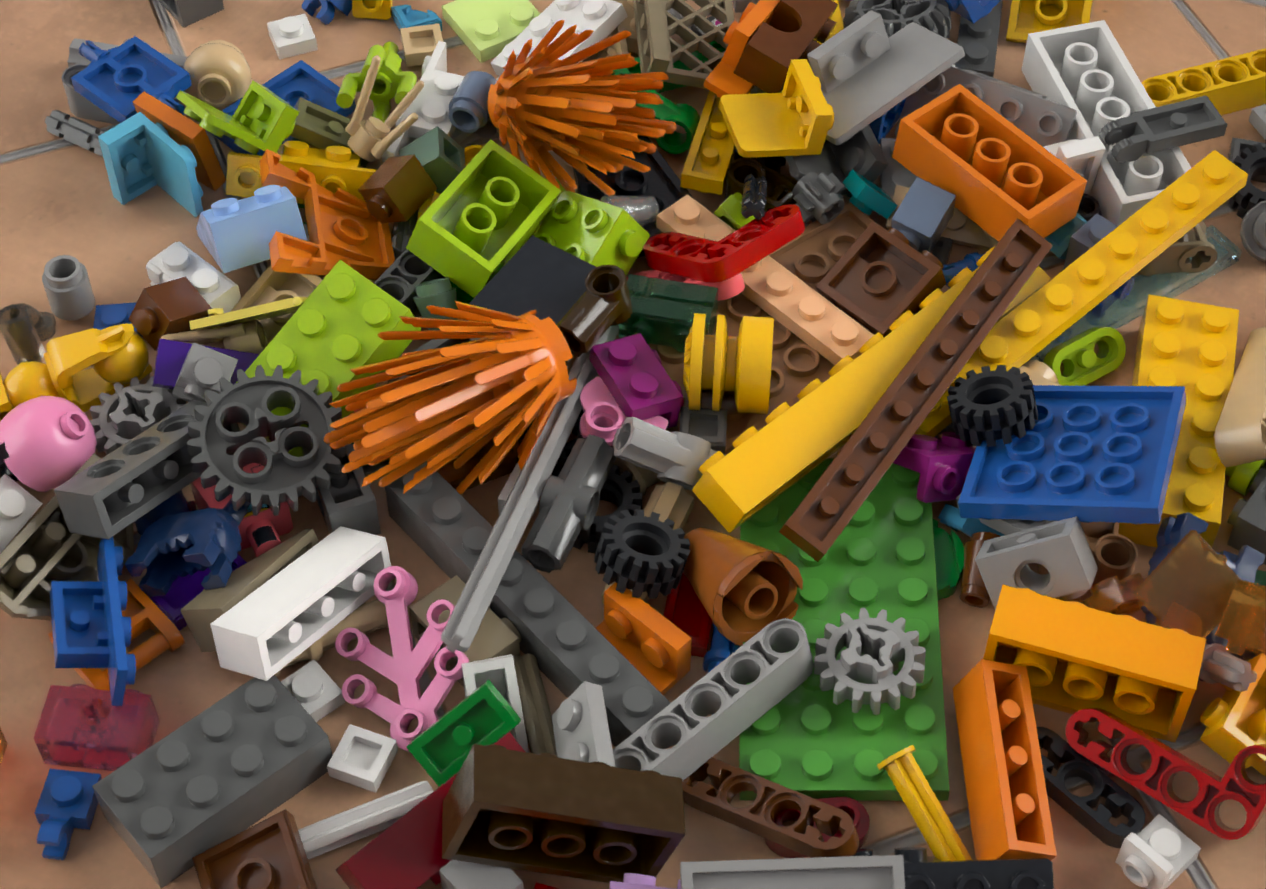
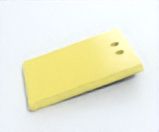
[189,297,308,330]

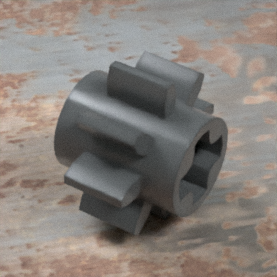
[793,171,845,224]

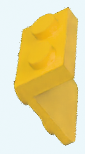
[719,59,834,158]

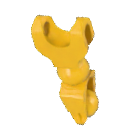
[0,324,153,421]

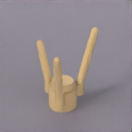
[345,55,424,162]
[161,319,267,354]

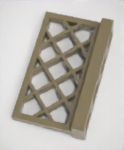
[633,0,735,92]

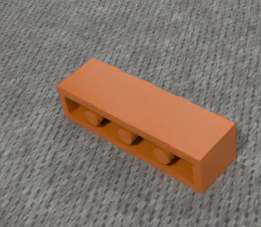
[952,659,1057,860]

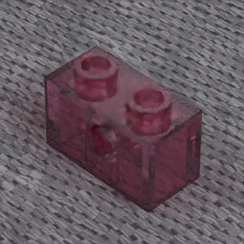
[34,684,160,771]

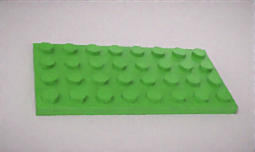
[739,458,949,801]

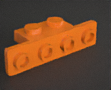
[703,0,780,98]

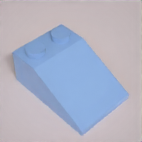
[196,185,307,273]

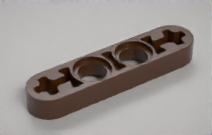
[682,757,859,858]

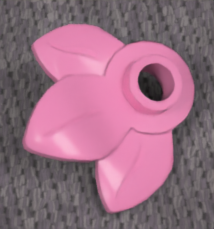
[580,377,668,446]

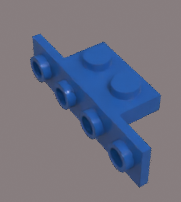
[50,536,136,706]

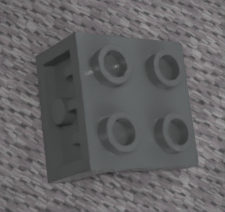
[785,125,889,198]

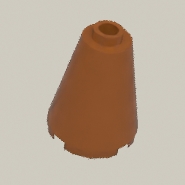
[683,527,803,646]

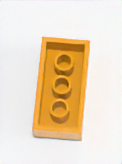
[983,585,1206,743]

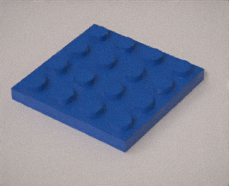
[958,385,1186,524]

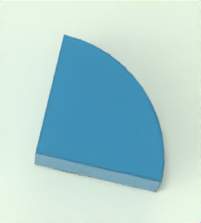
[391,5,442,31]
[938,504,1004,538]

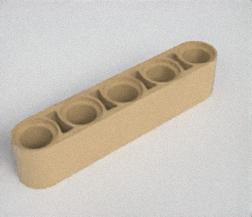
[1214,326,1266,467]

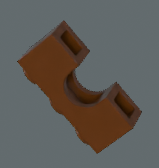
[734,0,838,93]

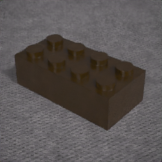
[442,744,686,883]

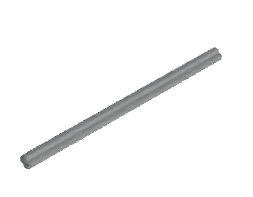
[441,324,621,652]

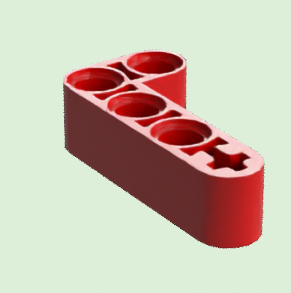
[1065,708,1266,840]

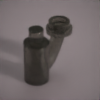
[0,303,56,364]

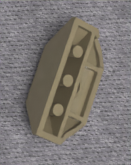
[0,453,134,621]

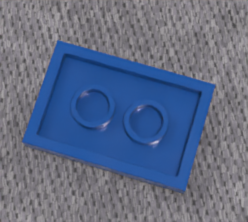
[211,60,356,156]

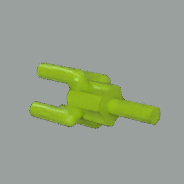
[336,42,417,122]

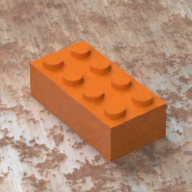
[892,84,1087,242]

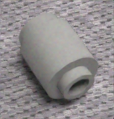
[42,255,95,321]

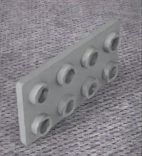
[807,10,965,145]
[895,66,1077,147]

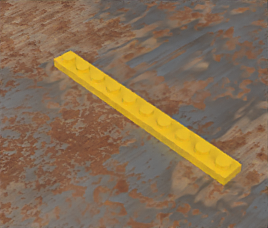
[915,150,1248,437]

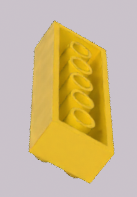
[1118,294,1239,552]

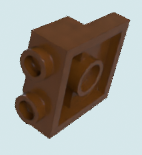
[816,221,946,337]

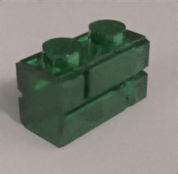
[619,274,718,353]

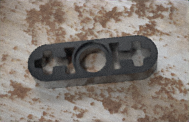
[1036,727,1145,848]

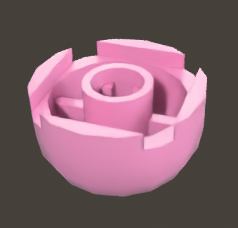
[0,396,97,492]

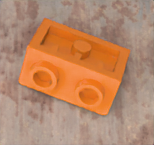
[596,582,691,695]

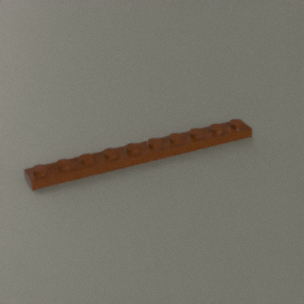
[779,218,1053,562]

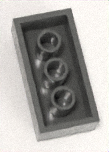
[92,675,332,889]

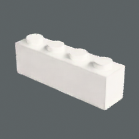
[210,526,391,681]

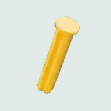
[877,745,972,861]

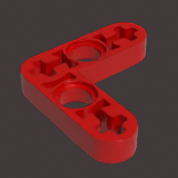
[643,204,805,283]

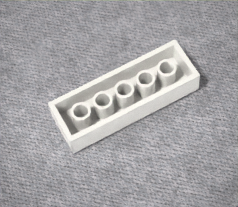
[1022,20,1191,226]

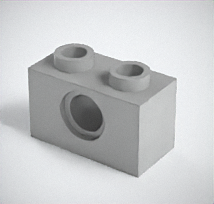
[975,517,1098,610]

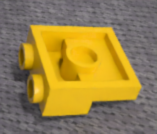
[1200,653,1266,777]

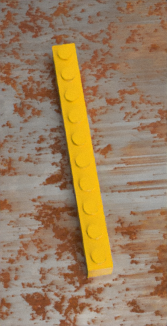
[692,246,1051,534]

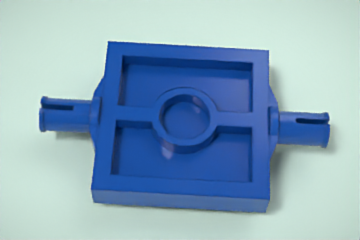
[71,36,192,123]

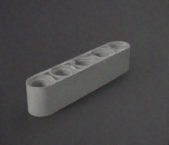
[613,618,814,781]

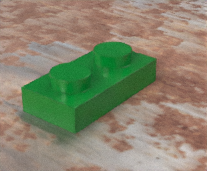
[406,679,521,787]

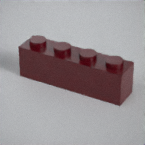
[335,732,525,889]

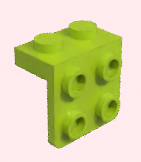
[176,81,299,155]
[535,191,650,275]

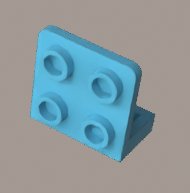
[98,112,203,217]

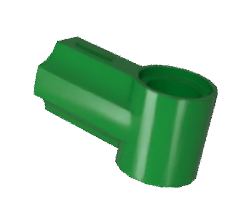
[632,90,700,154]

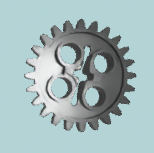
[187,365,346,516]

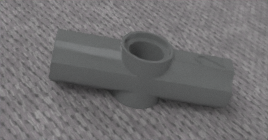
[521,434,616,573]

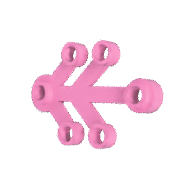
[335,566,469,752]

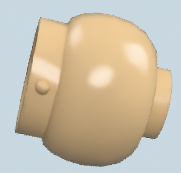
[183,40,252,111]

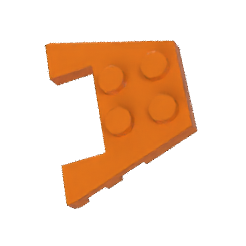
[259,149,395,280]

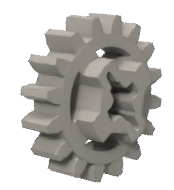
[90,376,187,455]
[814,608,926,715]

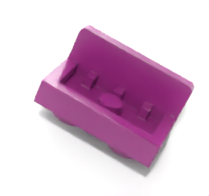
[589,333,684,429]
[893,432,976,503]

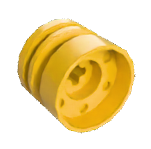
[683,313,774,414]

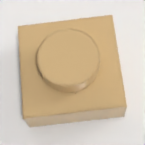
[400,23,443,67]

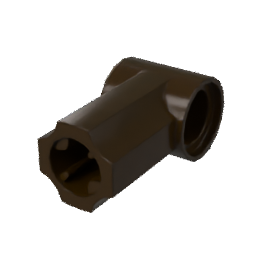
[557,265,632,357]

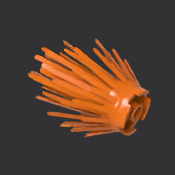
[487,20,677,196]
[324,301,577,495]

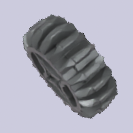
[843,0,951,39]

